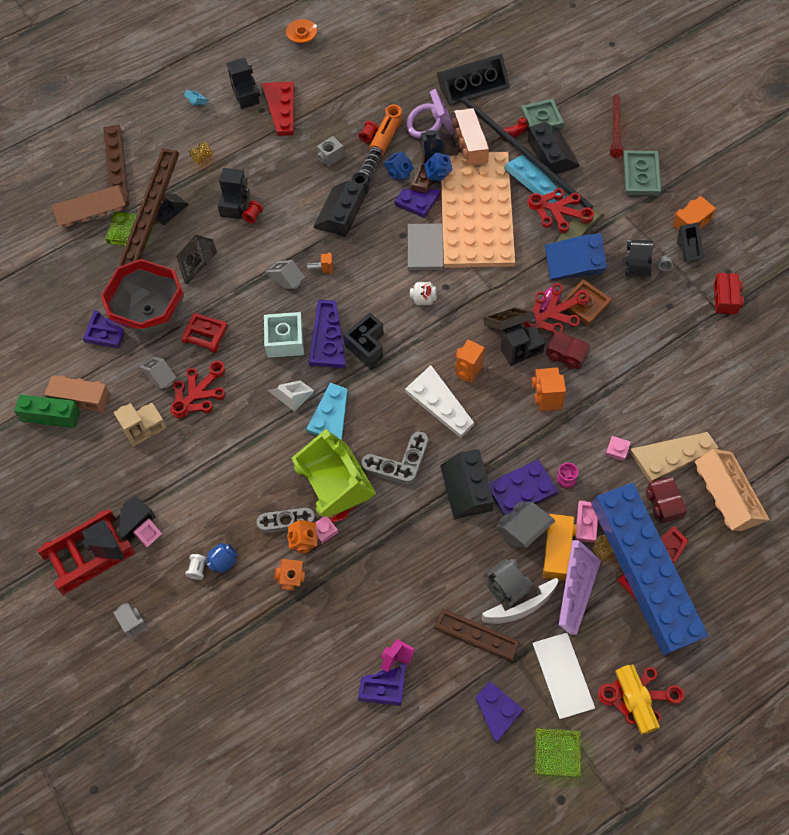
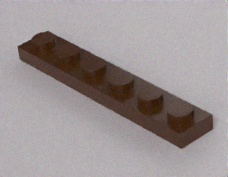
[103,124,129,206]

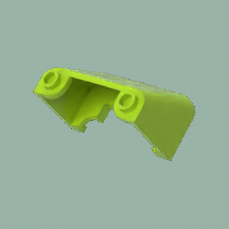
[291,428,376,518]

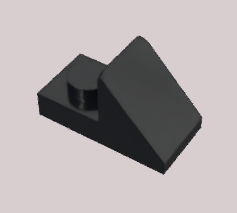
[155,193,188,226]
[677,222,704,261]

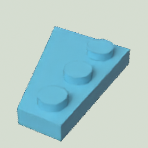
[306,383,348,440]

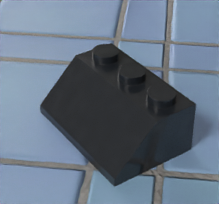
[528,122,580,174]
[314,181,365,237]
[440,449,494,519]

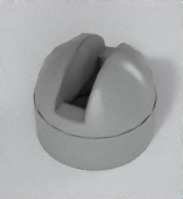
[658,255,673,271]

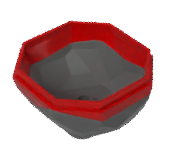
[101,259,184,332]

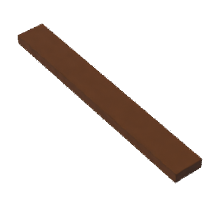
[116,148,179,270]

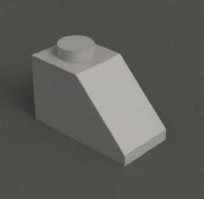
[265,260,305,289]
[139,357,177,389]

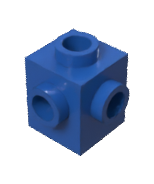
[383,152,414,180]
[424,153,453,181]

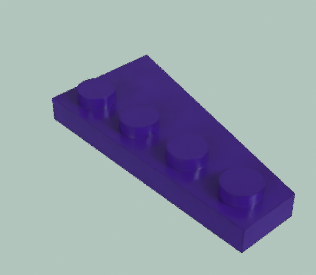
[309,300,346,368]

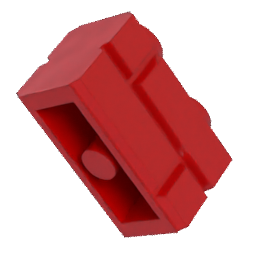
[714,273,744,314]

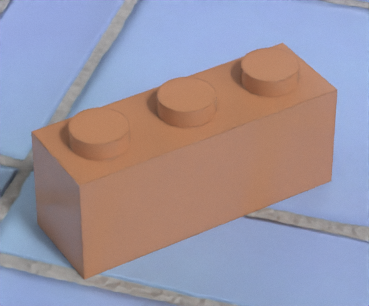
[44,375,110,413]

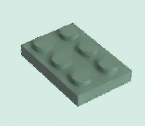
[623,150,661,196]

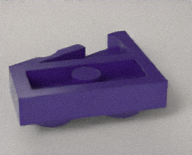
[358,664,406,706]
[476,681,523,743]

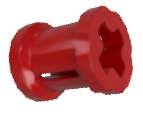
[358,121,378,143]
[242,201,263,224]

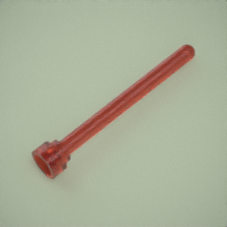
[610,94,623,158]

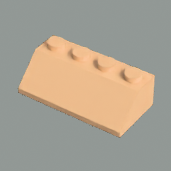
[695,449,770,531]

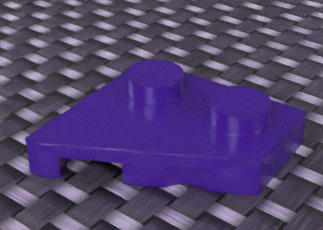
[394,189,440,218]
[83,310,125,348]

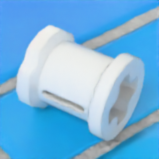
[185,554,208,580]

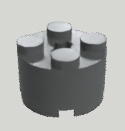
[483,558,532,608]

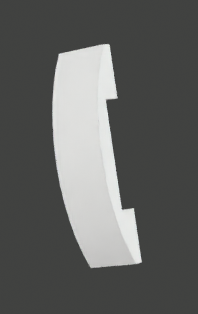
[482,578,559,624]

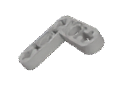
[361,432,428,485]

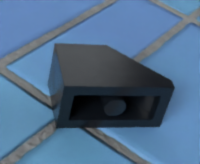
[119,495,155,543]
[82,520,125,560]

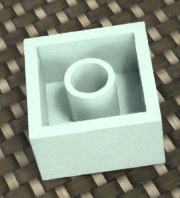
[264,312,304,358]

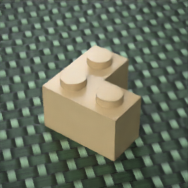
[113,403,167,447]

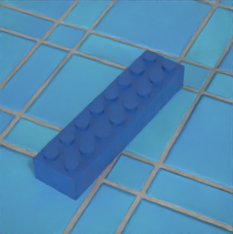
[591,483,708,656]

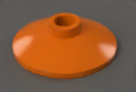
[286,19,317,43]

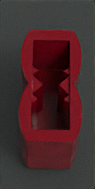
[546,331,590,369]
[646,477,687,523]

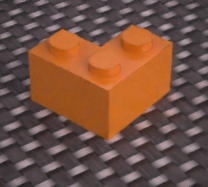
[531,368,566,412]

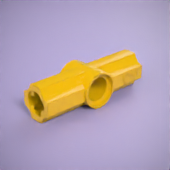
[615,665,660,735]

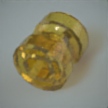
[189,141,213,164]
[592,535,614,561]

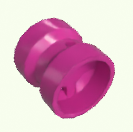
[557,463,578,489]

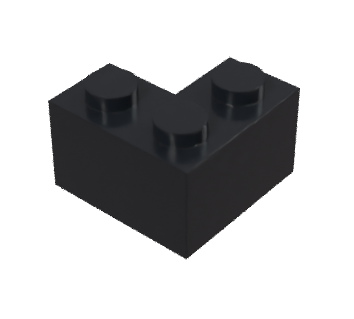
[226,58,261,109]
[218,168,250,219]
[343,313,384,369]
[500,324,545,366]

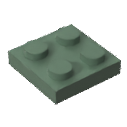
[521,99,564,128]

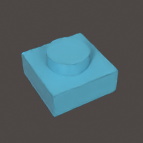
[184,90,208,106]

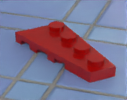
[261,81,294,136]

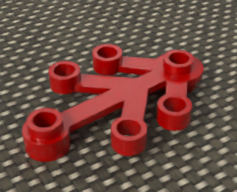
[527,188,594,233]
[523,283,590,334]
[170,361,226,418]
[598,667,684,725]

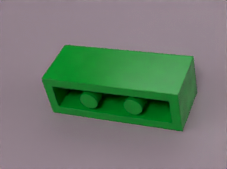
[14,394,80,428]

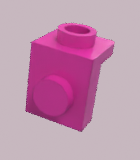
[381,639,415,672]

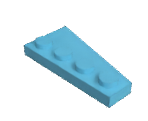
[504,155,566,203]

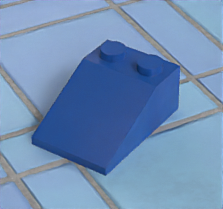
[545,233,607,280]

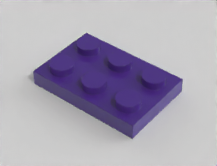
[489,460,558,516]

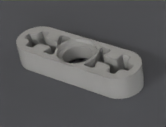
[257,508,315,533]

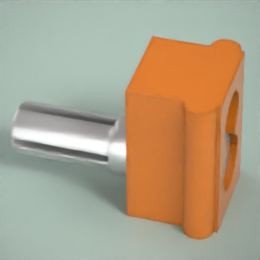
[307,252,333,274]

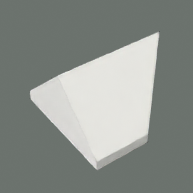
[267,380,314,412]

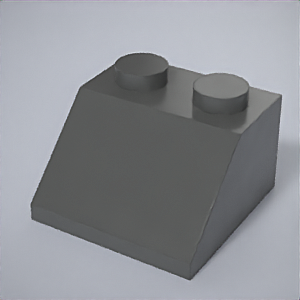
[495,501,555,548]

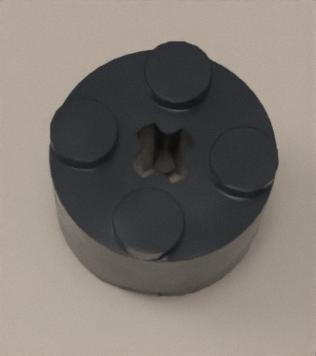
[625,240,653,277]

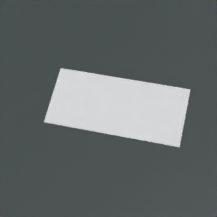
[533,633,595,719]

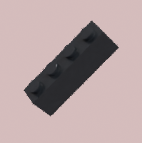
[437,54,510,105]

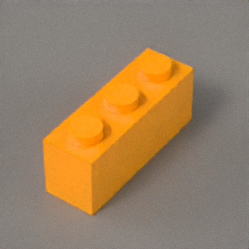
[542,514,577,581]

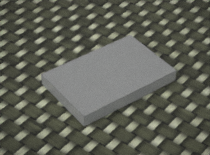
[408,223,443,271]

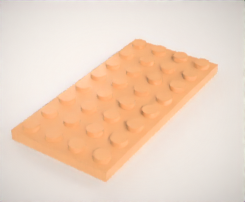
[441,152,515,268]

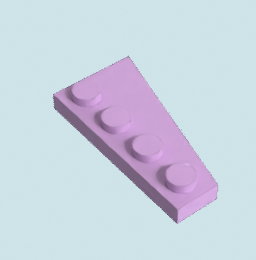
[559,540,601,635]

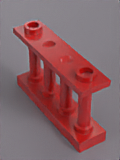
[37,509,136,595]

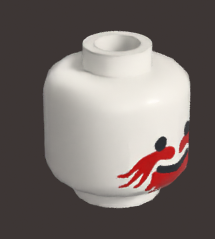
[410,282,437,305]

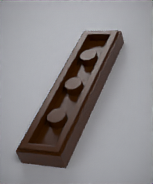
[434,608,520,662]

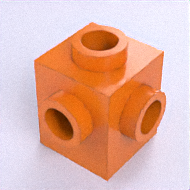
[287,520,318,553]
[274,559,305,590]

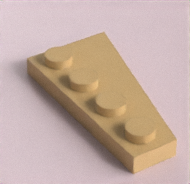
[630,432,718,482]

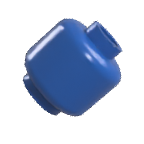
[207,543,238,573]

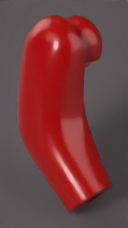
[500,117,528,138]

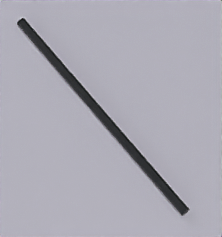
[462,97,594,209]

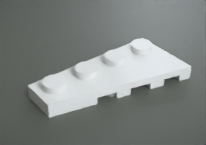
[405,365,474,438]

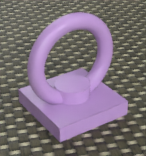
[406,89,455,139]

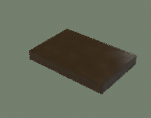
[483,307,535,330]

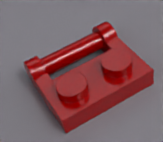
[181,312,228,353]

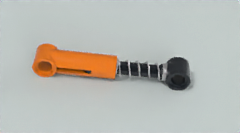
[351,104,402,195]

